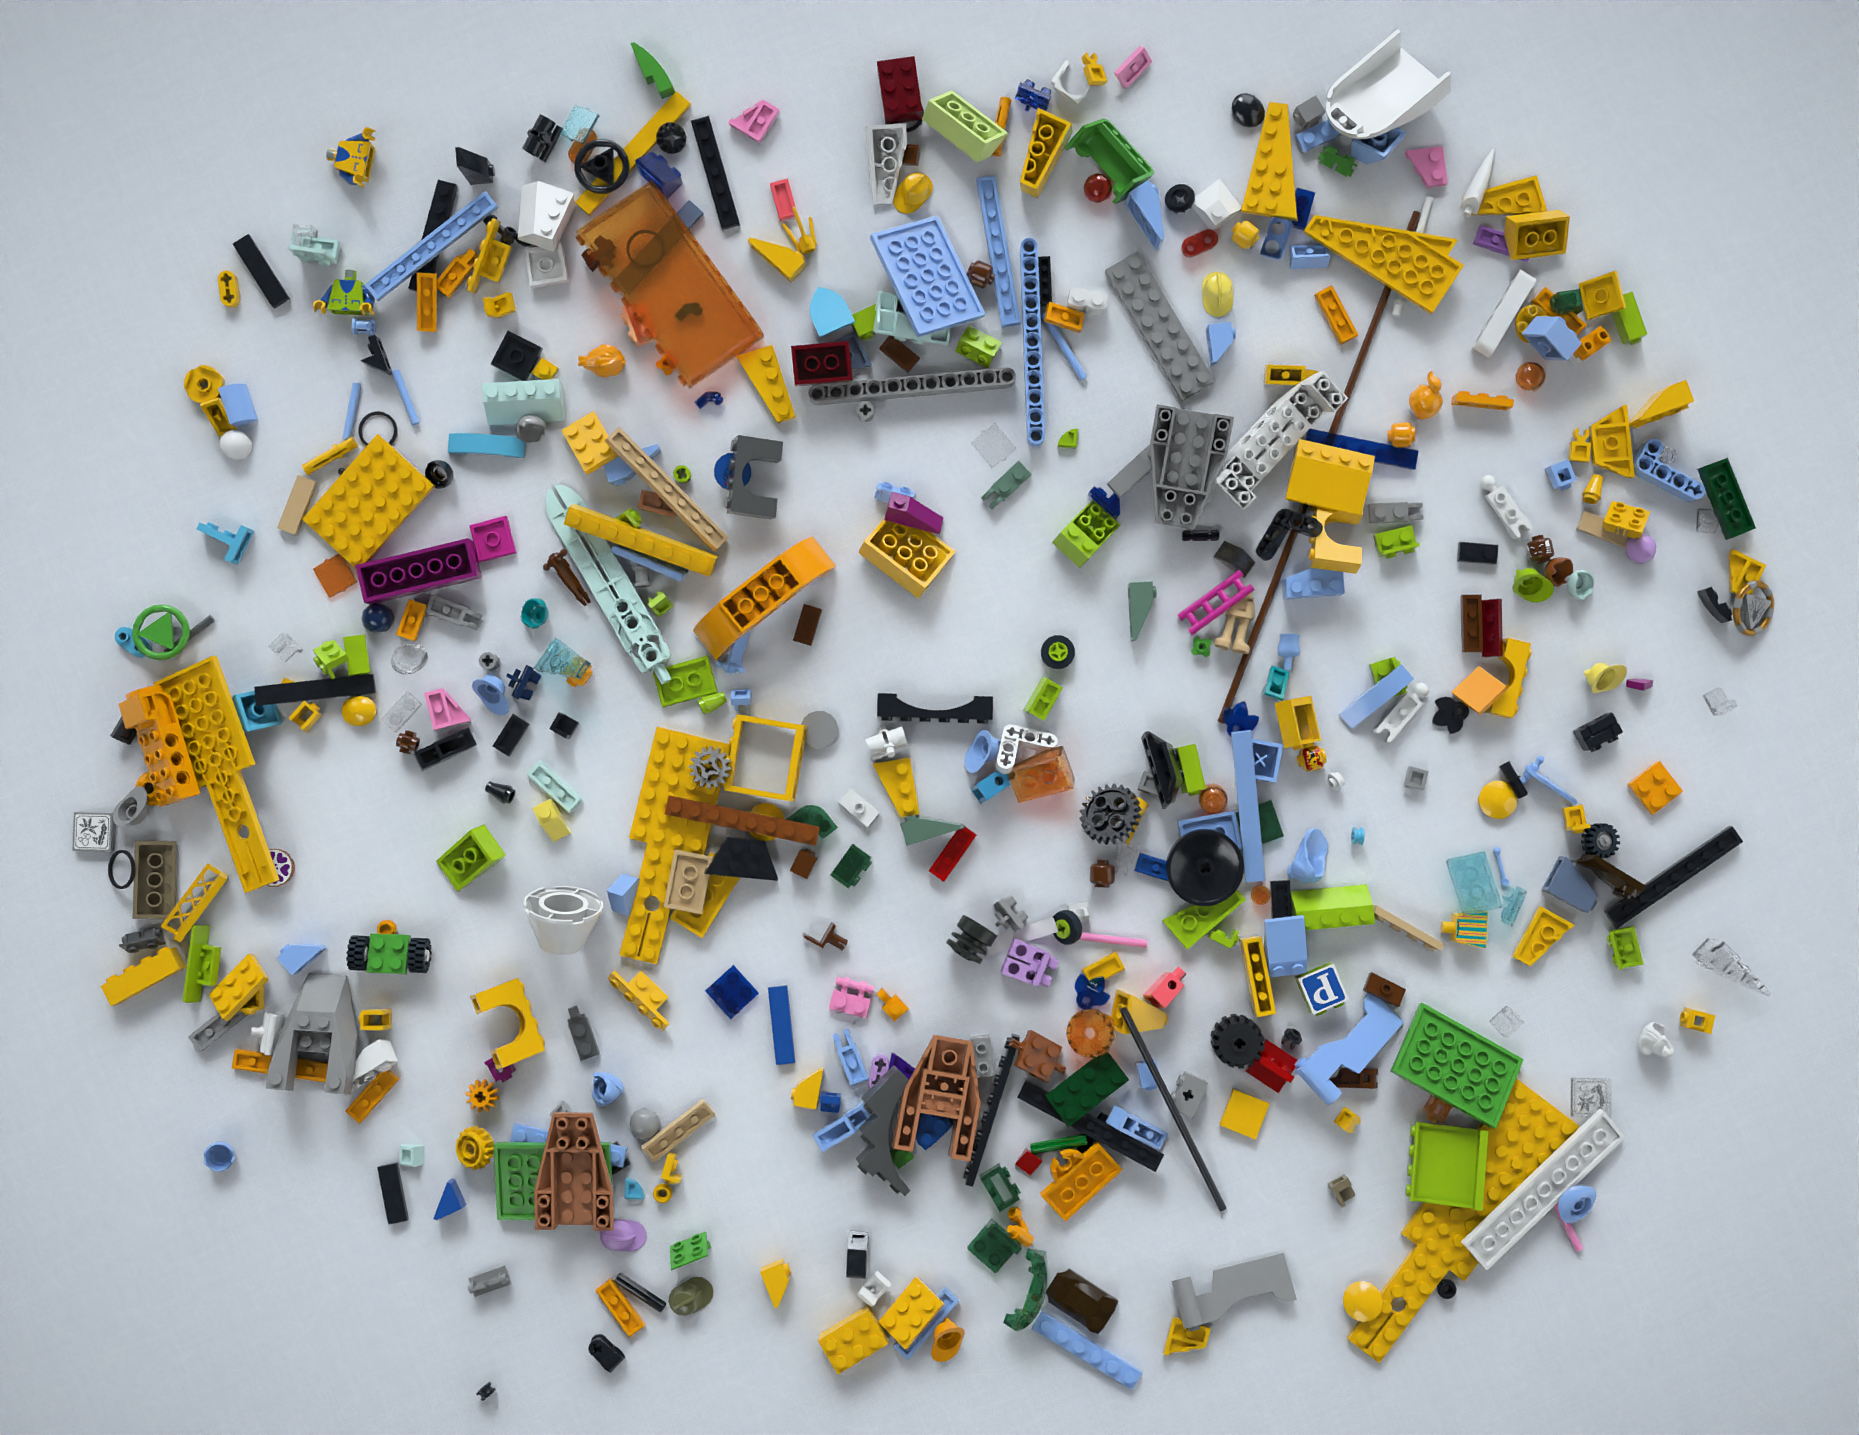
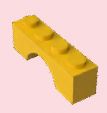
[1485,638,1532,719]

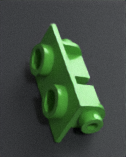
[1317,145,1357,177]

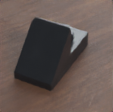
[360,335,392,375]

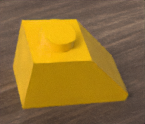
[790,1068,824,1110]
[760,1258,792,1308]

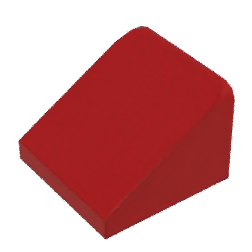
[1015,1148,1042,1175]

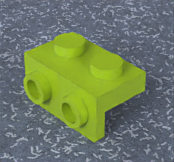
[955,325,1002,368]
[313,639,349,679]
[1607,926,1644,970]

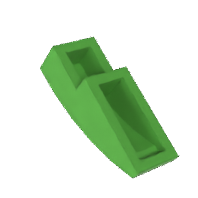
[630,42,675,99]

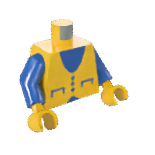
[326,127,376,188]

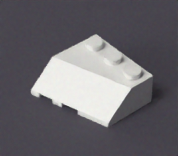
[518,181,575,252]

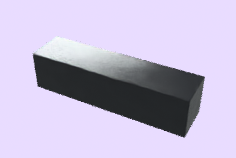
[1038,256,1052,307]

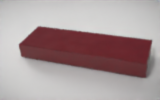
[1482,599,1503,657]

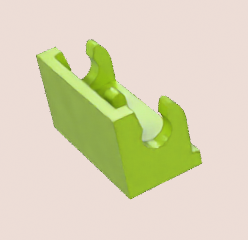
[343,634,371,676]
[1023,677,1063,721]

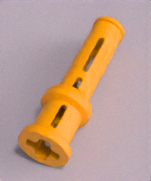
[991,97,1012,157]

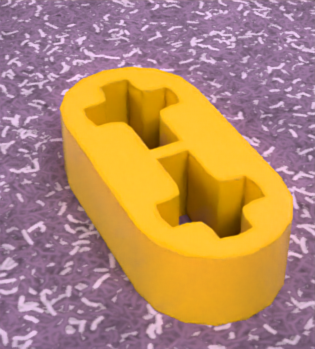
[218,270,240,308]

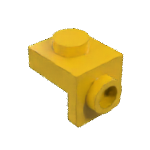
[483,292,516,319]
[1562,805,1591,834]
[239,986,265,1015]

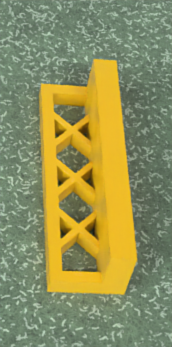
[161,863,228,942]

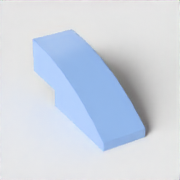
[812,1102,872,1152]

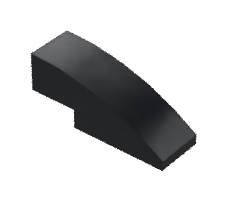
[414,727,477,771]

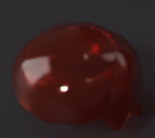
[1083,173,1113,203]

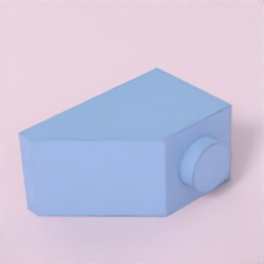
[1206,322,1236,366]
[277,944,327,975]

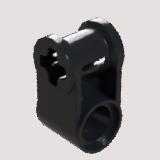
[588,1334,625,1373]

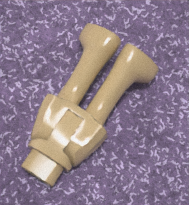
[1214,591,1255,654]

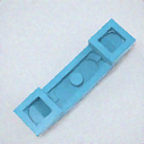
[448,433,525,458]

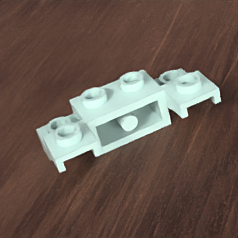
[873,291,950,345]

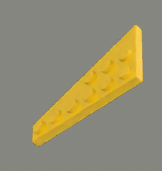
[1241,102,1298,221]

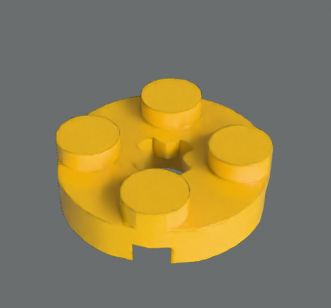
[184,365,225,404]

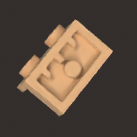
[621,302,659,347]

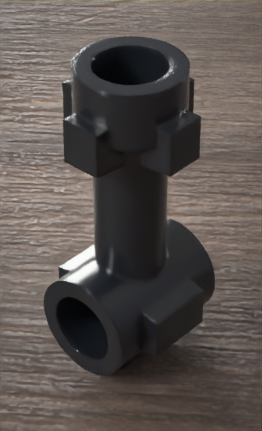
[483,214,516,246]

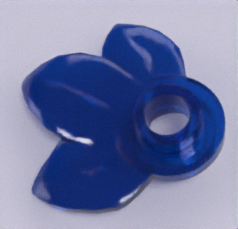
[1222,701,1259,737]
[1074,973,1110,1010]

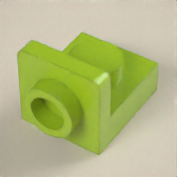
[1207,929,1240,949]

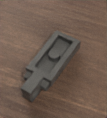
[567,1006,600,1061]

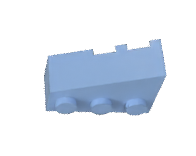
[1282,568,1345,600]

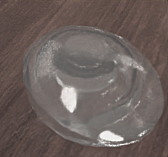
[391,643,428,675]

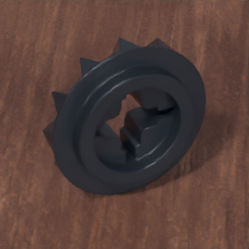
[656,122,687,154]
[1165,184,1195,214]

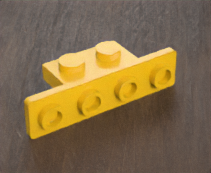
[467,218,512,294]
[608,971,669,1031]

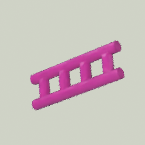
[1177,569,1255,635]

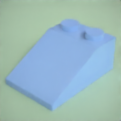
[1125,180,1164,251]
[1264,915,1307,978]

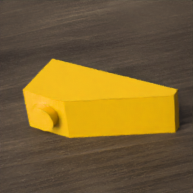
[747,237,806,283]

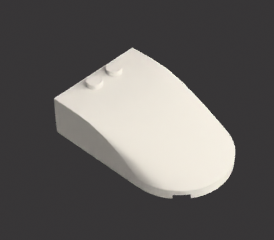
[1326,30,1451,139]

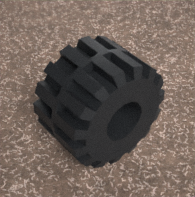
[1210,1014,1265,1069]

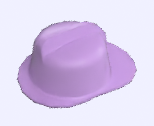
[600,1220,646,1252]

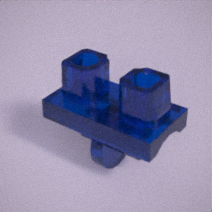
[1015,79,1052,112]

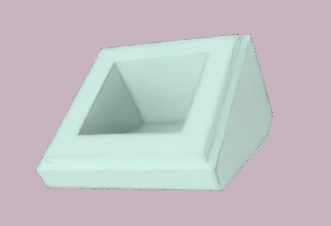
[400,1145,424,1167]

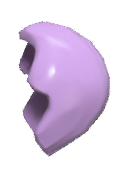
[1626,534,1656,564]

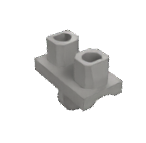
[993,896,1028,932]

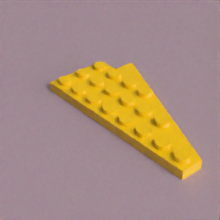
[1303,215,1464,314]

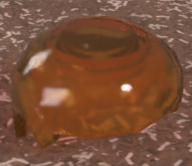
[1515,362,1546,392]
[1198,783,1228,814]

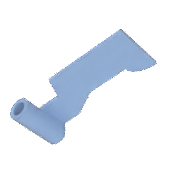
[1294,993,1404,1105]

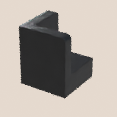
[549,712,579,739]

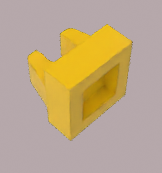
[1333,1106,1361,1134]

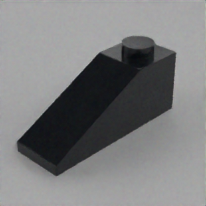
[455,147,495,185]

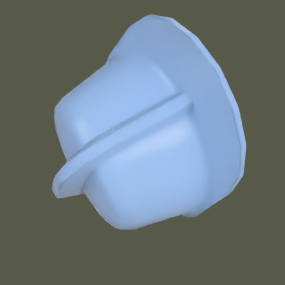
[472,673,509,715]
[964,730,1000,773]

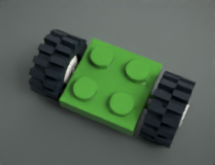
[346,933,432,975]

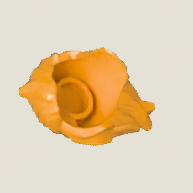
[578,344,626,378]

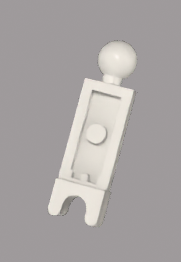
[1481,475,1532,539]
[1373,683,1429,743]

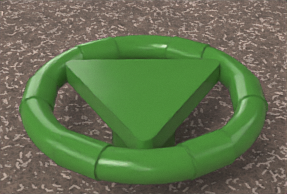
[132,604,190,660]

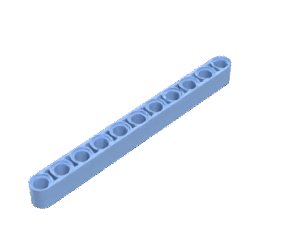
[1020,238,1045,447]

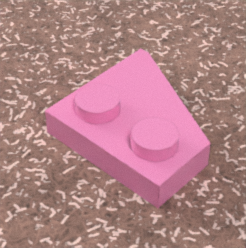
[424,688,471,731]

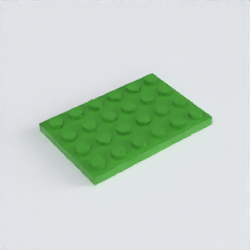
[1390,1003,1524,1129]
[493,1142,612,1220]

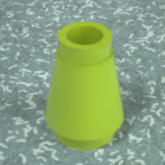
[697,691,727,715]

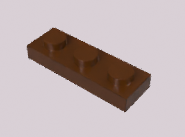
[1460,594,1483,653]

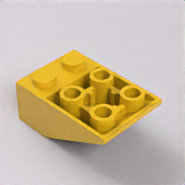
[1629,380,1694,429]

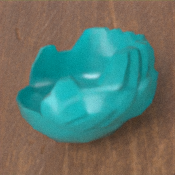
[520,598,549,629]

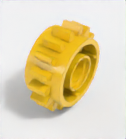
[455,1126,494,1170]

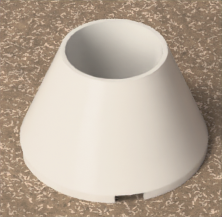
[524,886,603,955]

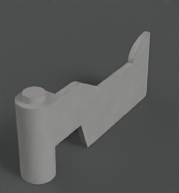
[1172,1253,1297,1332]

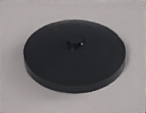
[1166,829,1244,906]

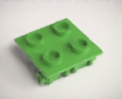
[670,1232,711,1271]

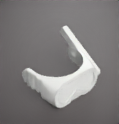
[1051,60,1092,104]

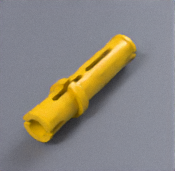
[302,436,358,475]

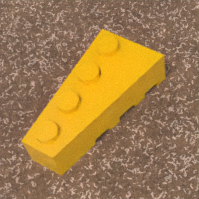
[1020,108,1073,198]

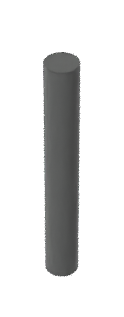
[164,615,215,652]

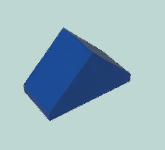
[433,1178,467,1220]

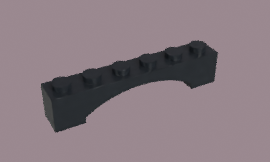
[877,693,993,724]

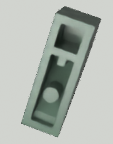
[1128,581,1157,642]
[900,815,964,846]

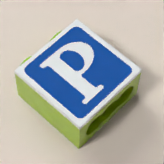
[1294,962,1349,1016]

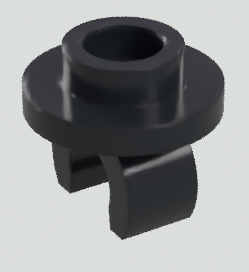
[1281,1028,1302,1050]

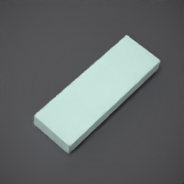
[527,760,583,813]

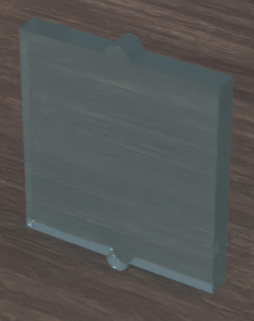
[560,105,600,144]

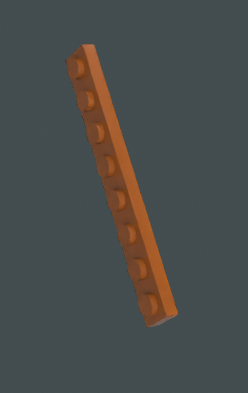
[665,795,820,846]

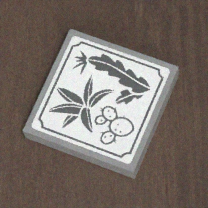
[72,812,115,852]

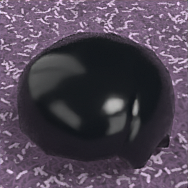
[425,460,454,489]

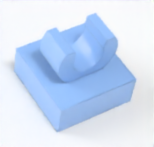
[731,689,752,711]

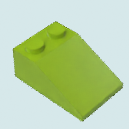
[436,824,506,892]

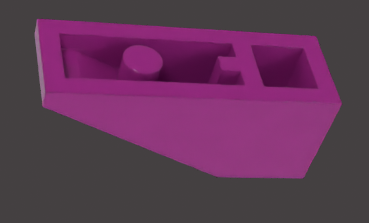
[884,492,943,535]

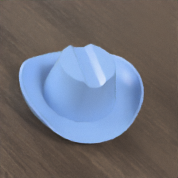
[1558,1186,1596,1224]

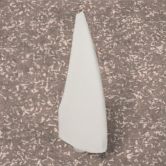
[1459,149,1494,218]

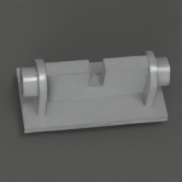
[468,1265,512,1297]

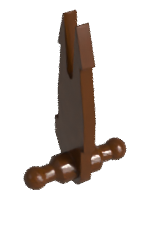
[543,549,591,606]

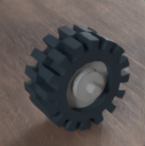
[1581,823,1620,858]

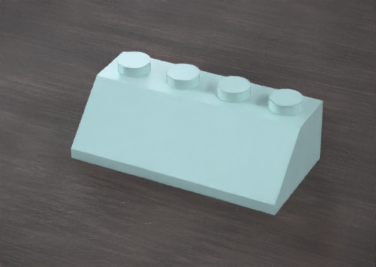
[482,379,565,426]

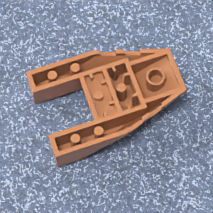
[891,1035,981,1162]

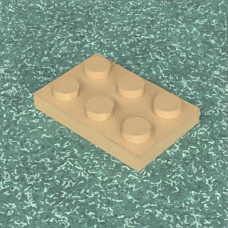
[664,850,713,914]

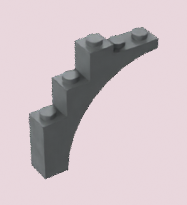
[856,1065,910,1196]

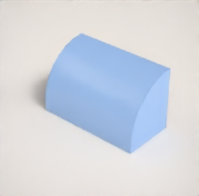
[218,384,258,428]

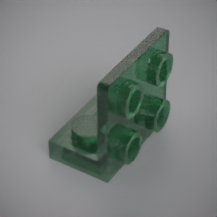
[967,1218,1022,1273]

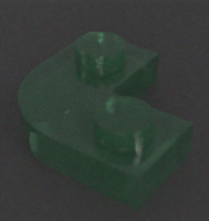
[786,805,838,839]

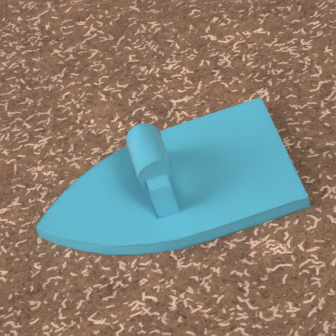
[810,287,855,338]

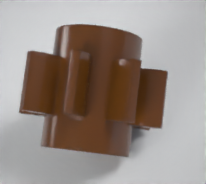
[396,730,420,754]

